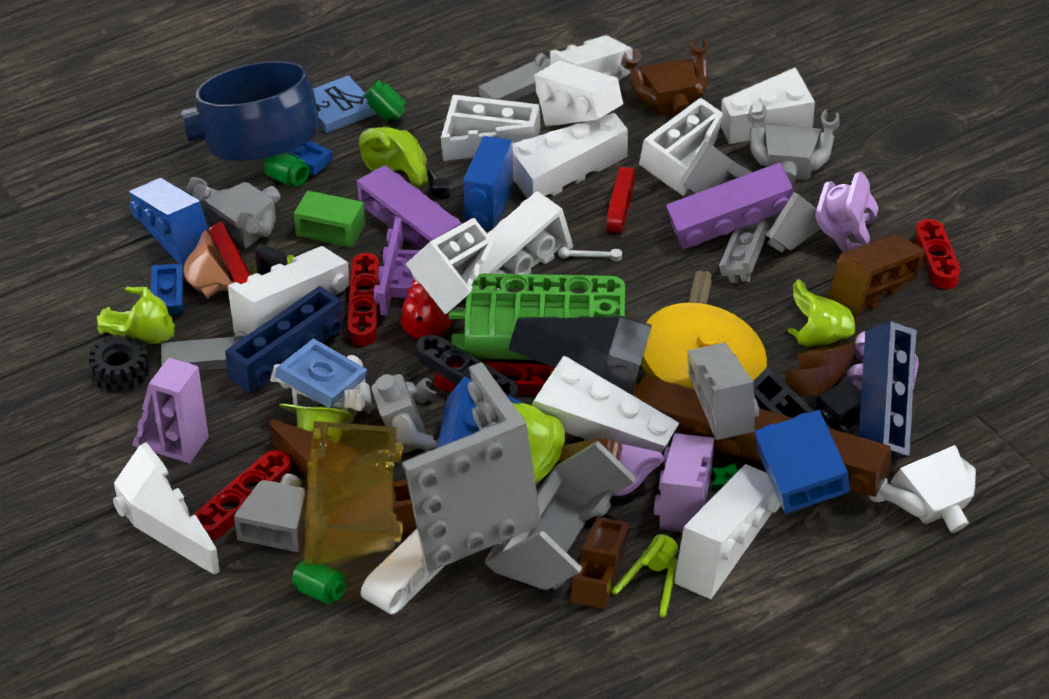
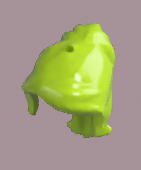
[359,127,428,189]
[788,279,856,348]
[97,287,175,344]
[511,402,565,484]

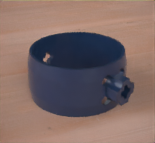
[182,61,318,161]

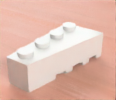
[228,246,350,335]

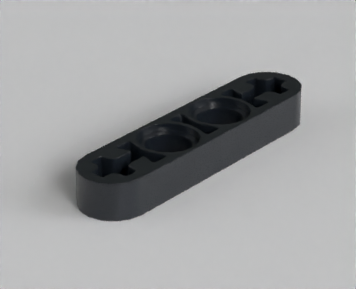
[417,334,518,400]

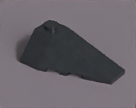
[508,316,652,394]

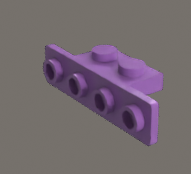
[374,218,420,316]

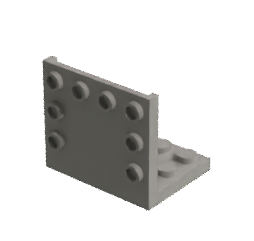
[402,362,542,572]

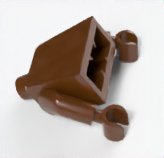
[621,38,708,116]

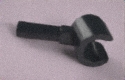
[427,168,450,196]

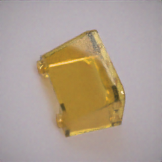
[304,421,402,566]

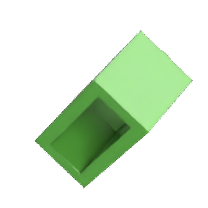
[294,191,365,248]

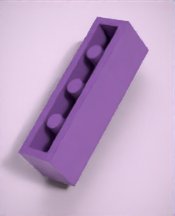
[666,162,794,250]
[357,165,462,250]

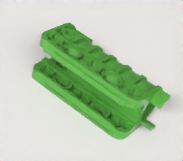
[449,273,625,361]

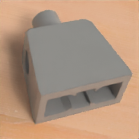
[234,474,309,552]

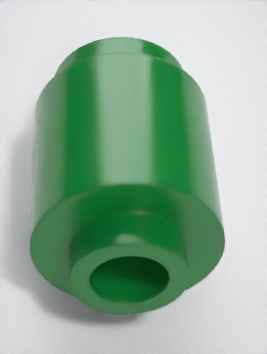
[363,79,406,122]
[264,152,309,187]
[292,560,346,605]

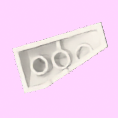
[113,442,220,574]

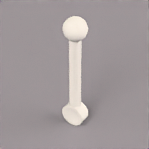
[558,247,622,261]

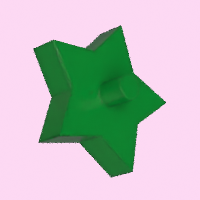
[711,462,738,491]

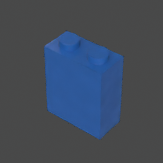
[463,135,514,231]
[754,410,850,514]

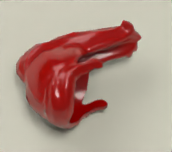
[400,279,453,340]

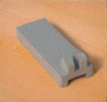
[479,53,550,101]
[719,218,769,284]
[161,331,247,371]

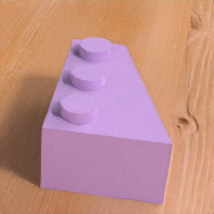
[132,358,209,463]
[654,433,714,532]

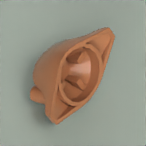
[183,230,235,298]

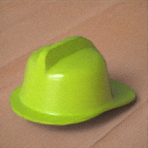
[279,404,353,440]

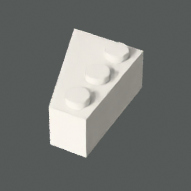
[534,60,623,126]
[721,68,815,144]

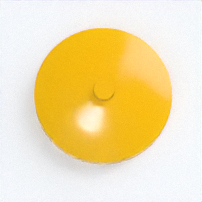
[641,303,767,389]

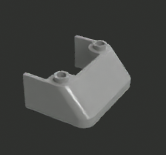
[679,141,821,253]
[485,441,636,590]

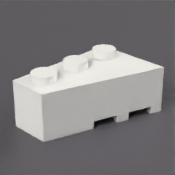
[550,35,633,81]
[441,95,541,161]
[639,98,723,196]
[406,218,493,314]

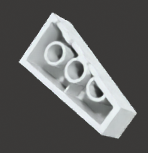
[513,113,628,199]
[478,191,573,290]
[532,356,679,454]
[674,464,781,599]

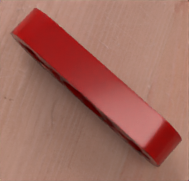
[606,167,635,234]
[915,219,960,289]

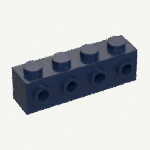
[225,286,344,394]
[859,321,917,462]

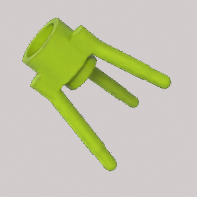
[612,535,678,617]

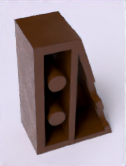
[828,234,925,324]

